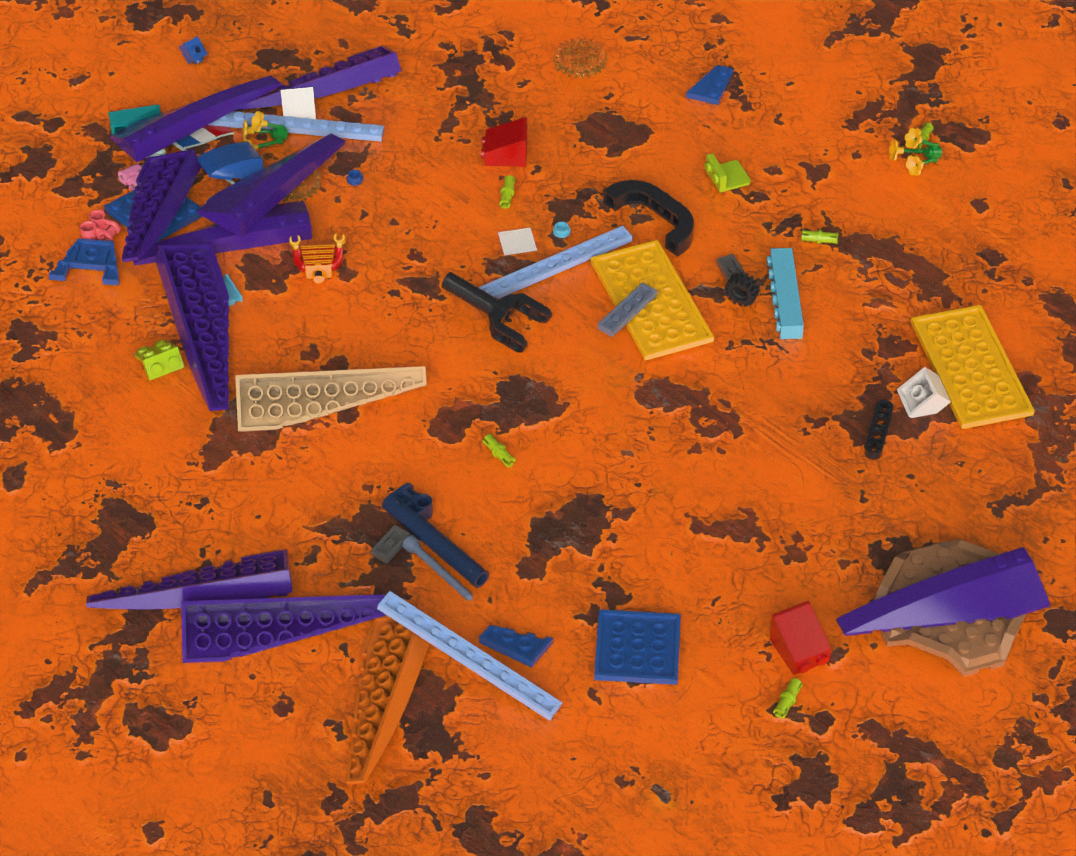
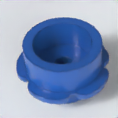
[346,170,364,186]

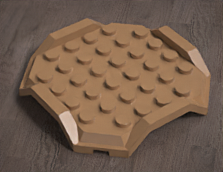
[874,539,1027,677]

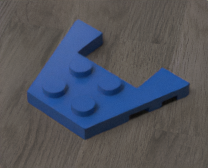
[49,238,120,286]

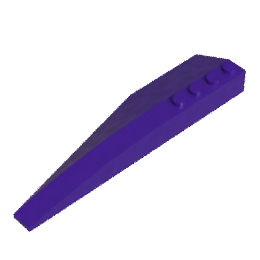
[155,243,229,411]

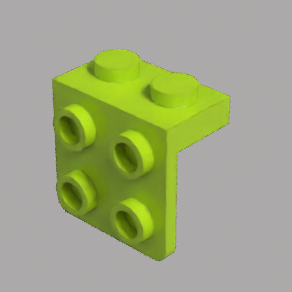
[704,153,751,193]
[134,340,184,381]

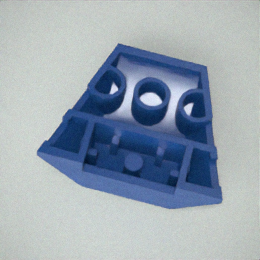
[197,142,264,181]

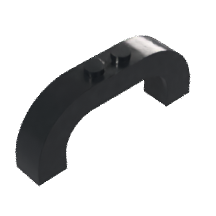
[603,180,694,257]

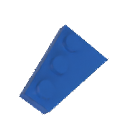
[686,65,733,105]
[479,625,553,668]

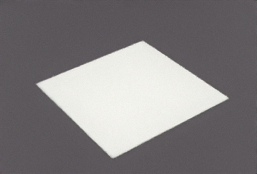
[281,87,316,119]
[498,228,537,255]

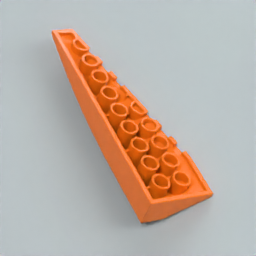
[345,610,430,785]

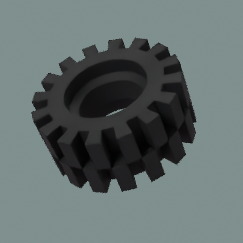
[724,272,760,307]

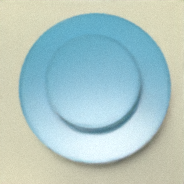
[553,222,571,238]

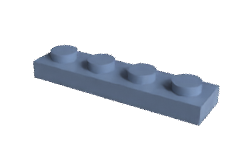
[598,282,657,337]

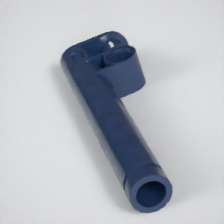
[382,483,489,588]

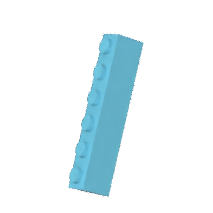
[766,248,804,339]

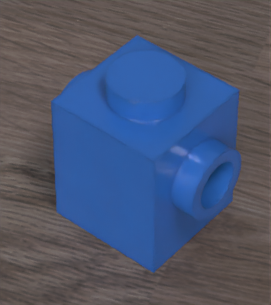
[179,36,207,65]

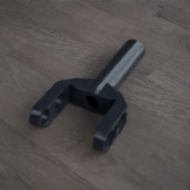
[442,272,552,353]

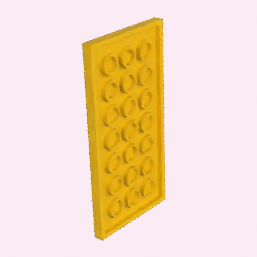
[591,240,714,361]
[911,305,1035,429]

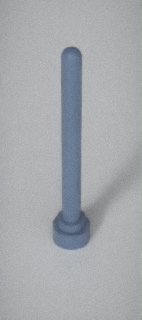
[402,535,473,601]

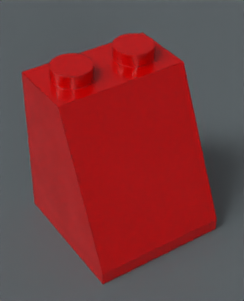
[481,117,527,167]
[770,601,831,675]

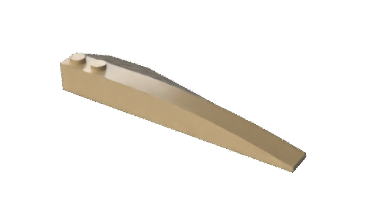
[235,366,427,432]

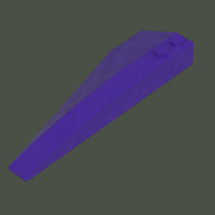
[133,201,312,265]

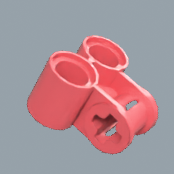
[80,209,121,241]

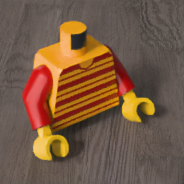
[289,233,346,283]

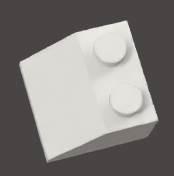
[897,367,951,418]

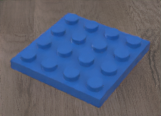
[104,190,203,243]
[594,609,681,685]

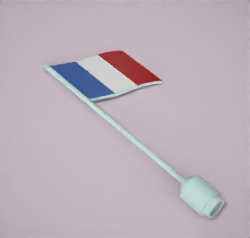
[173,125,236,185]

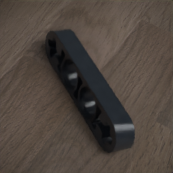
[865,400,893,460]

